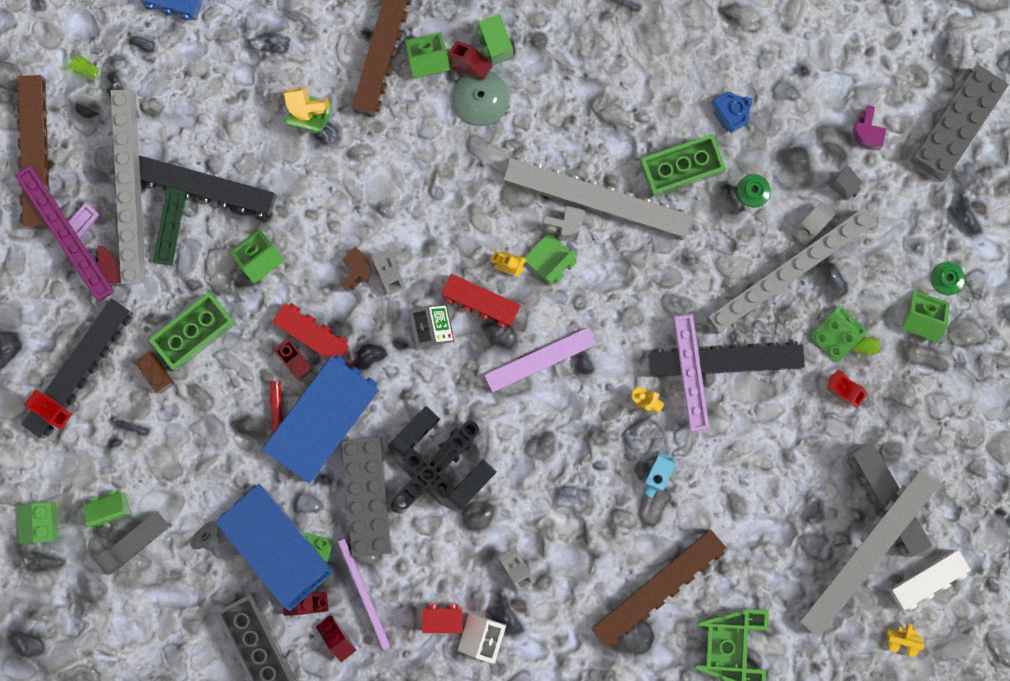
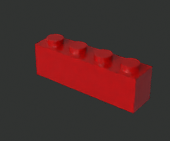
[441,273,521,329]
[272,303,350,360]

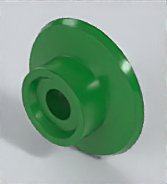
[737,174,771,208]
[931,262,965,296]

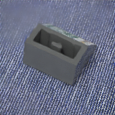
[408,304,455,350]

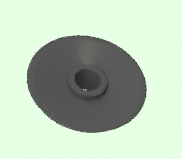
[191,521,219,550]

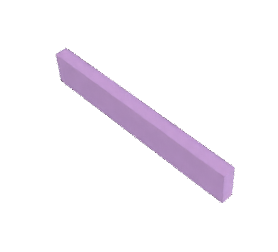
[673,314,709,432]
[484,327,597,393]
[338,539,391,650]

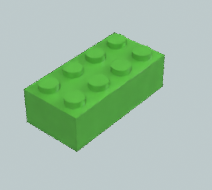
[639,134,726,198]
[149,292,236,372]

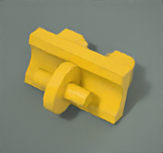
[491,251,526,277]
[631,387,664,413]
[887,623,925,657]

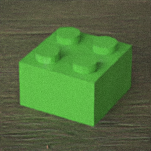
[476,14,513,66]

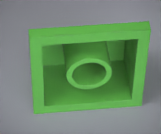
[405,32,450,78]
[230,229,284,284]
[902,290,950,342]
[84,490,132,527]
[17,502,58,544]

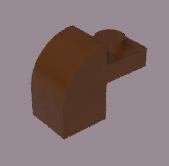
[341,247,371,292]

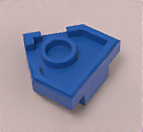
[711,91,752,134]

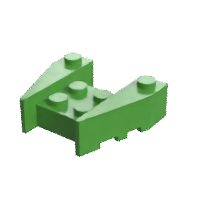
[695,608,769,681]

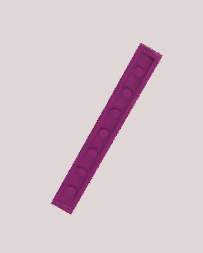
[15,165,115,302]

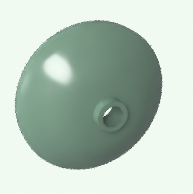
[453,71,509,126]

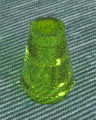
[69,55,100,79]
[852,336,880,355]

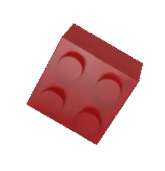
[422,603,463,633]

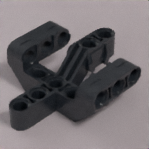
[388,406,497,514]

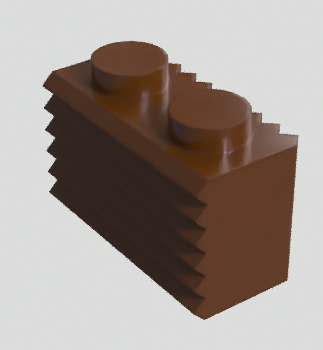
[134,351,175,394]

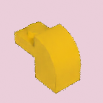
[284,86,329,120]

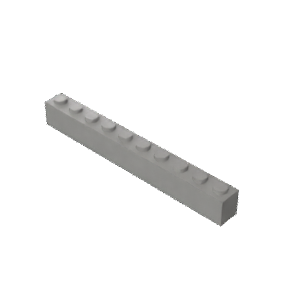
[111,90,146,284]
[504,157,693,240]
[707,207,876,334]
[800,468,941,637]

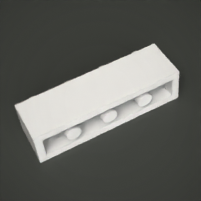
[889,550,971,611]

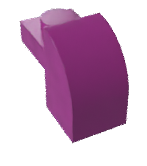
[853,105,886,150]

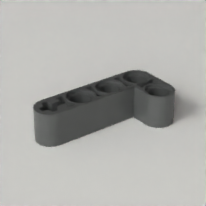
[94,511,169,575]

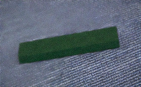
[153,187,187,266]

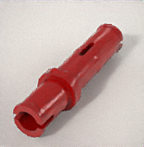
[269,381,283,434]

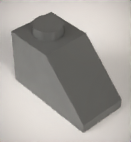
[829,165,862,200]

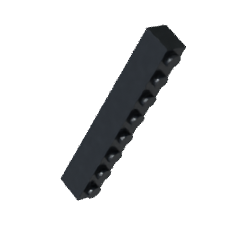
[139,155,277,219]
[21,298,133,439]
[648,341,805,377]

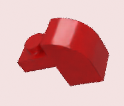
[827,369,868,409]
[24,389,73,430]

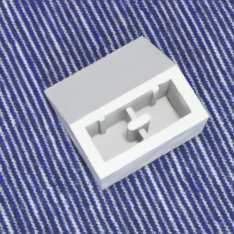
[458,613,506,664]

